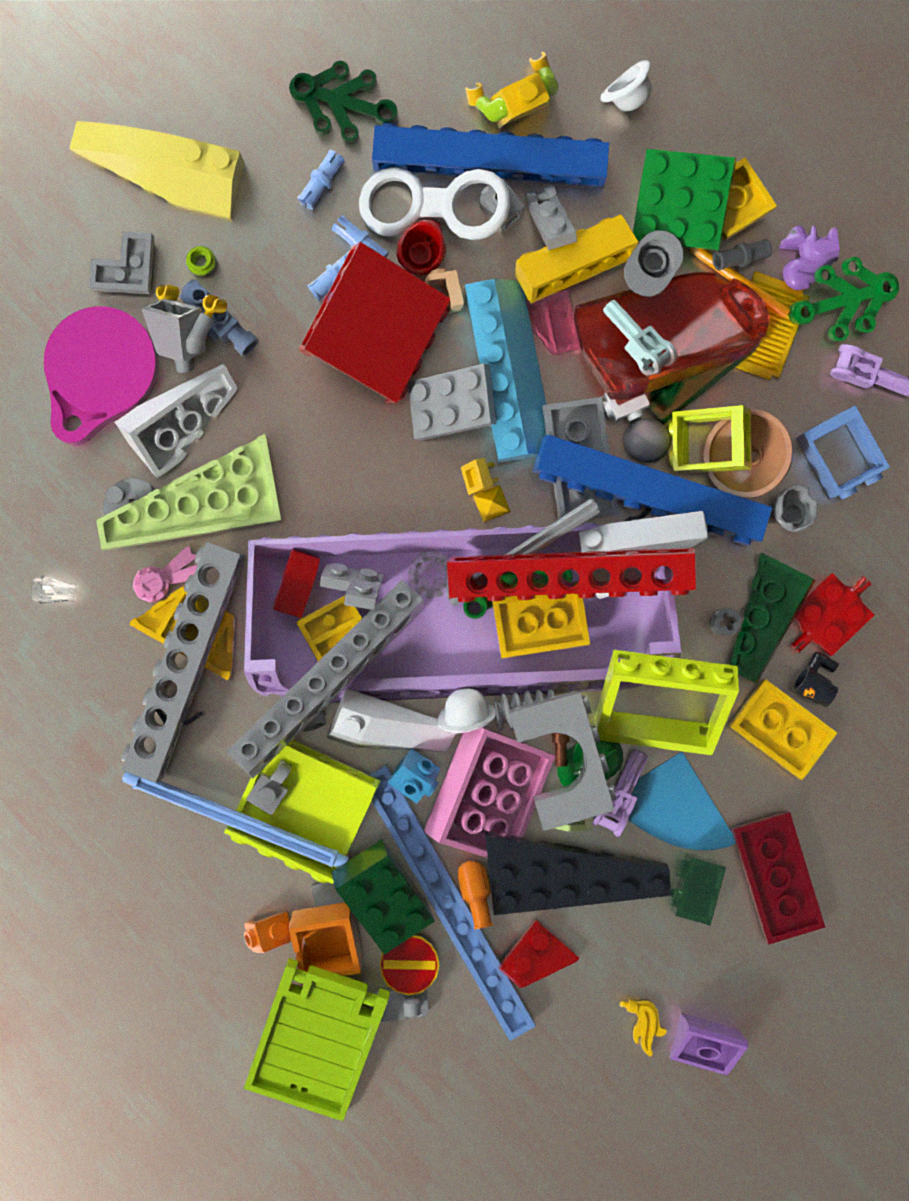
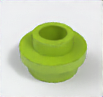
[186,246,216,276]

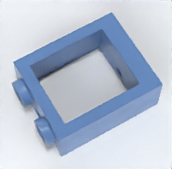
[796,405,890,500]

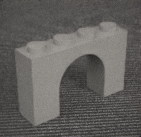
[508,690,617,831]

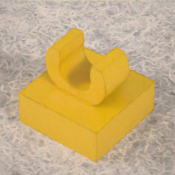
[461,458,499,495]

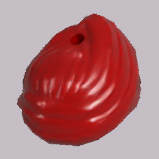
[396,220,447,275]

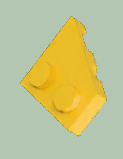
[296,595,362,661]

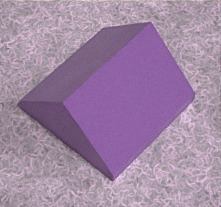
[670,1013,748,1075]

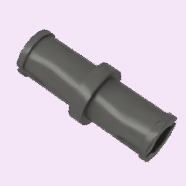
[712,239,772,271]

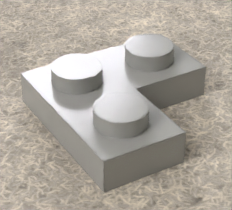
[89,232,154,294]
[320,563,384,610]

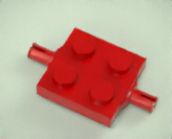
[790,573,875,656]

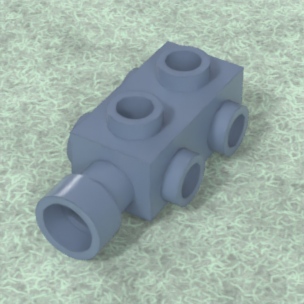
[179,279,259,356]

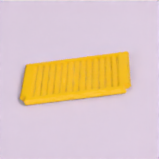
[735,271,810,381]

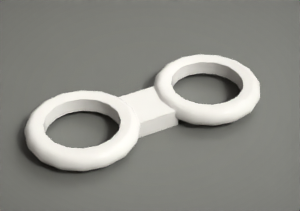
[359,167,511,240]

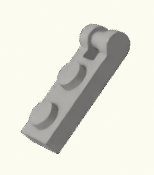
[525,185,577,250]

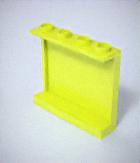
[224,740,381,884]

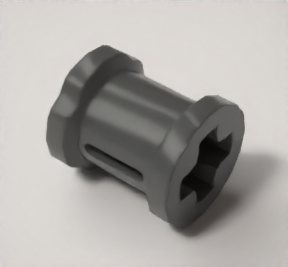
[709,608,742,635]

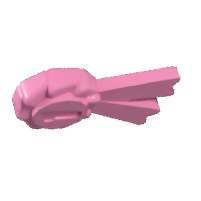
[133,546,197,603]

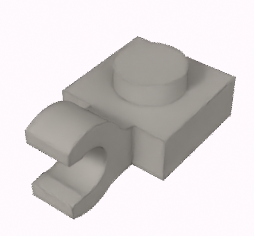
[246,759,292,815]

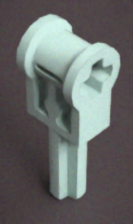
[603,300,677,377]

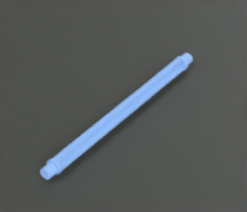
[122,772,349,868]

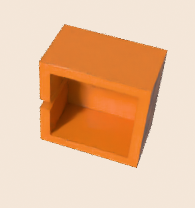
[289,902,363,976]

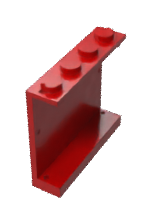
[298,242,450,403]

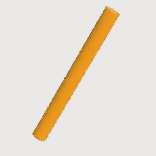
[689,248,791,320]

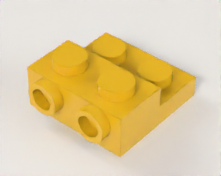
[723,157,777,241]

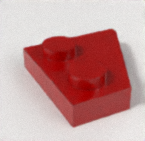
[498,920,579,988]

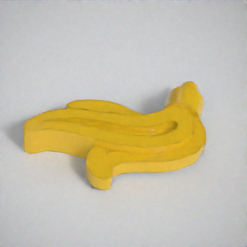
[620,999,667,1056]

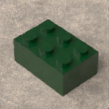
[331,839,435,955]

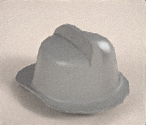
[624,231,683,297]

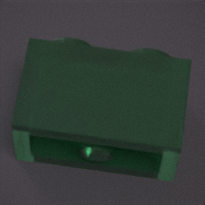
[668,853,726,926]

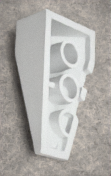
[579,511,709,599]
[326,688,455,752]

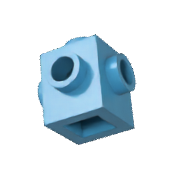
[388,748,440,804]

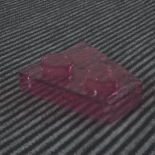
[525,290,582,356]

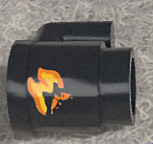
[792,652,839,707]

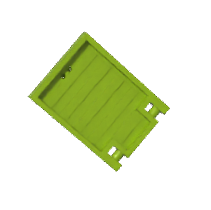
[243,958,390,1121]

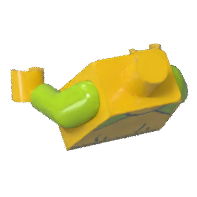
[465,52,558,129]

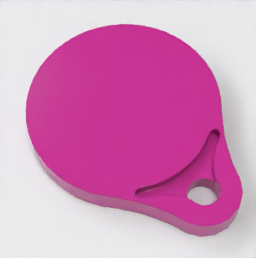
[44,306,159,446]

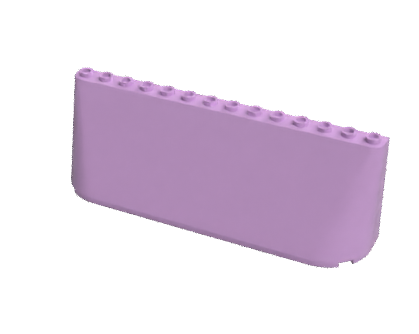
[244,521,682,703]

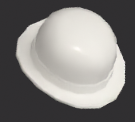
[600,60,652,112]
[437,688,496,734]

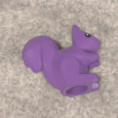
[779,225,840,290]

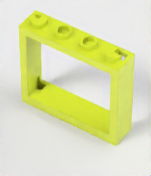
[595,650,739,755]

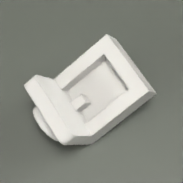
[602,390,650,424]

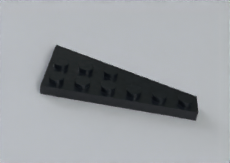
[485,830,671,916]

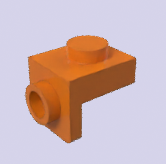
[244,911,292,953]

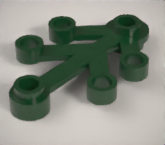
[289,60,398,145]

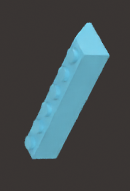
[465,279,546,464]

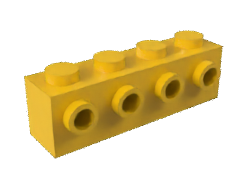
[515,214,638,303]

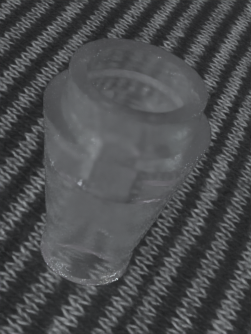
[31,575,77,604]

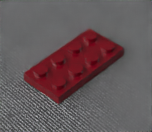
[731,811,826,945]

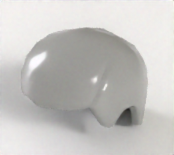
[623,418,671,463]
[773,484,818,532]

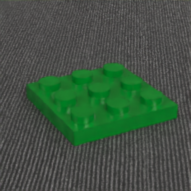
[633,149,736,251]

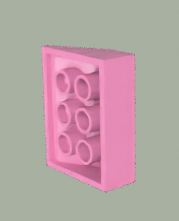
[424,727,555,858]

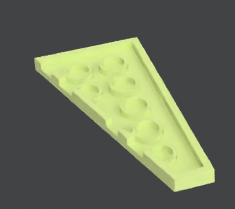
[96,433,281,551]

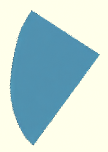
[628,752,735,850]

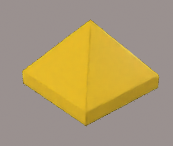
[473,485,511,523]

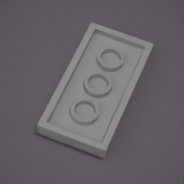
[542,397,619,519]

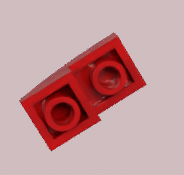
[273,549,320,618]

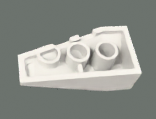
[115,364,238,478]

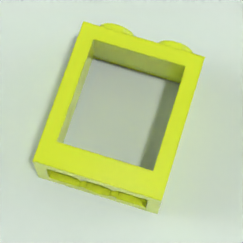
[669,405,752,475]

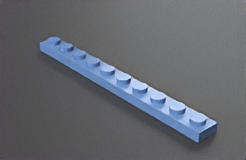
[369,764,536,1041]

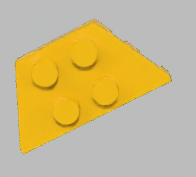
[129,586,235,680]

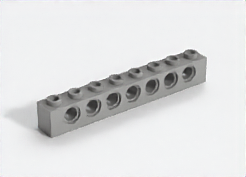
[121,542,245,783]
[227,580,424,779]

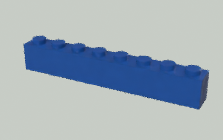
[372,123,609,188]
[532,435,773,546]

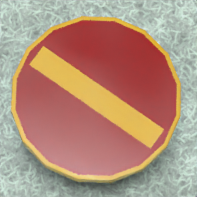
[379,935,439,995]

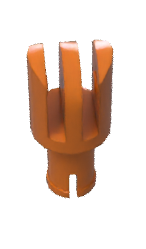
[458,861,493,930]

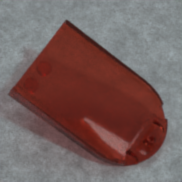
[574,272,769,400]

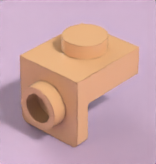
[424,268,466,315]

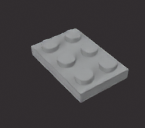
[408,363,496,441]

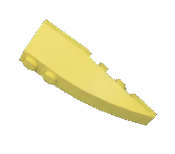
[69,121,245,219]

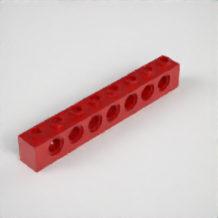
[447,548,696,602]

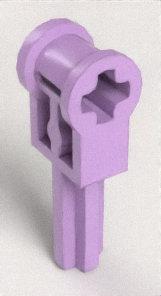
[830,344,909,397]
[593,749,648,837]

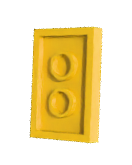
[492,594,590,659]
[728,679,837,780]

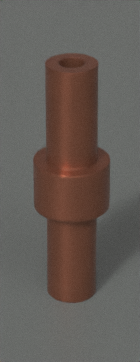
[552,733,570,767]

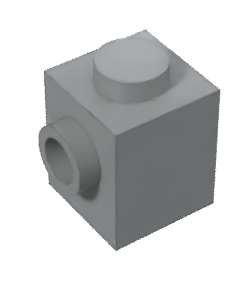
[480,179,525,233]

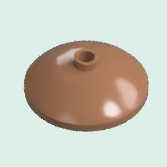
[703,409,793,498]

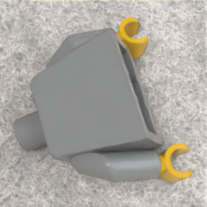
[142,284,228,373]

